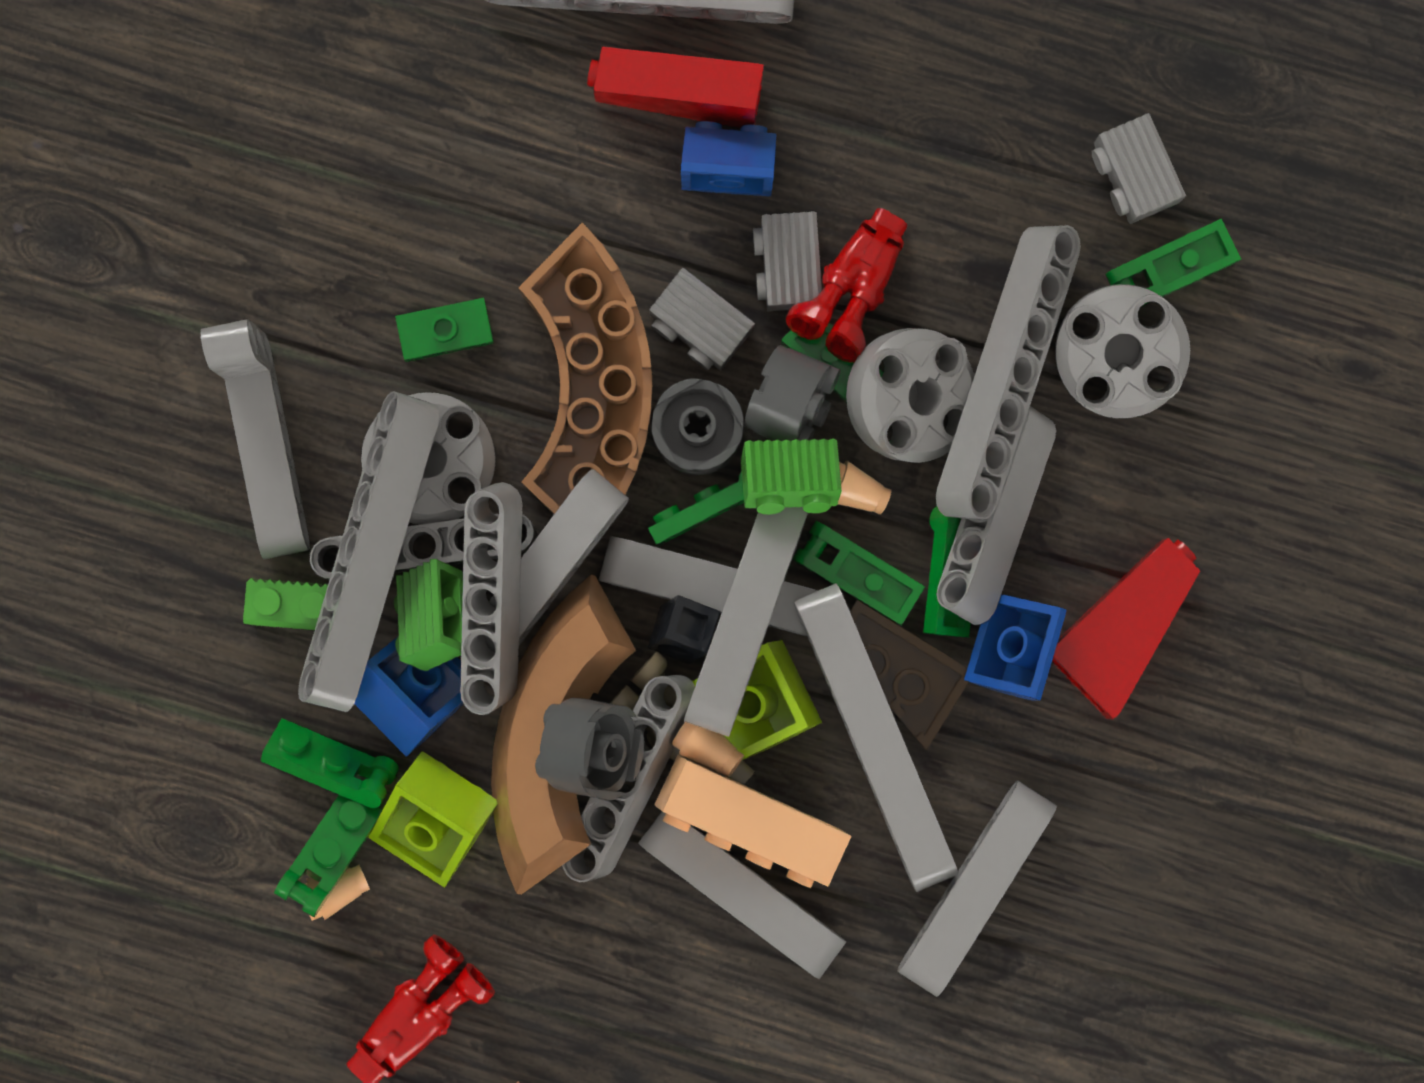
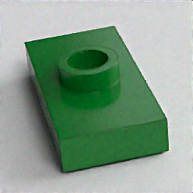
[395,298,494,362]

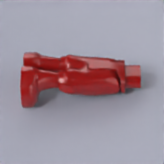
[786,208,908,363]
[346,934,495,1083]

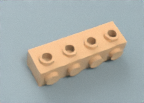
[654,755,851,888]

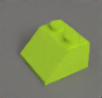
[692,640,822,761]
[368,751,497,888]

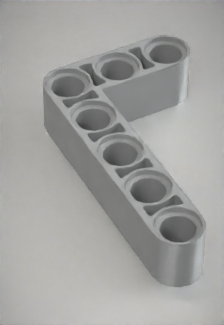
[201,319,310,560]

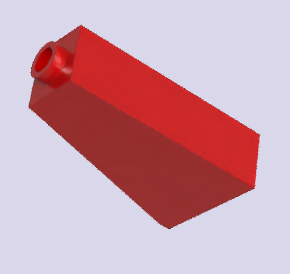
[587,47,764,128]
[1052,538,1200,719]

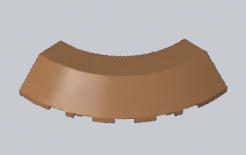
[519,223,653,514]
[491,575,636,895]

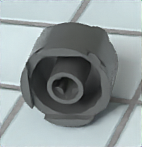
[744,345,841,441]
[651,378,744,475]
[535,698,644,800]

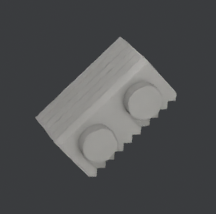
[1092,113,1186,224]
[753,211,822,311]
[649,268,755,371]

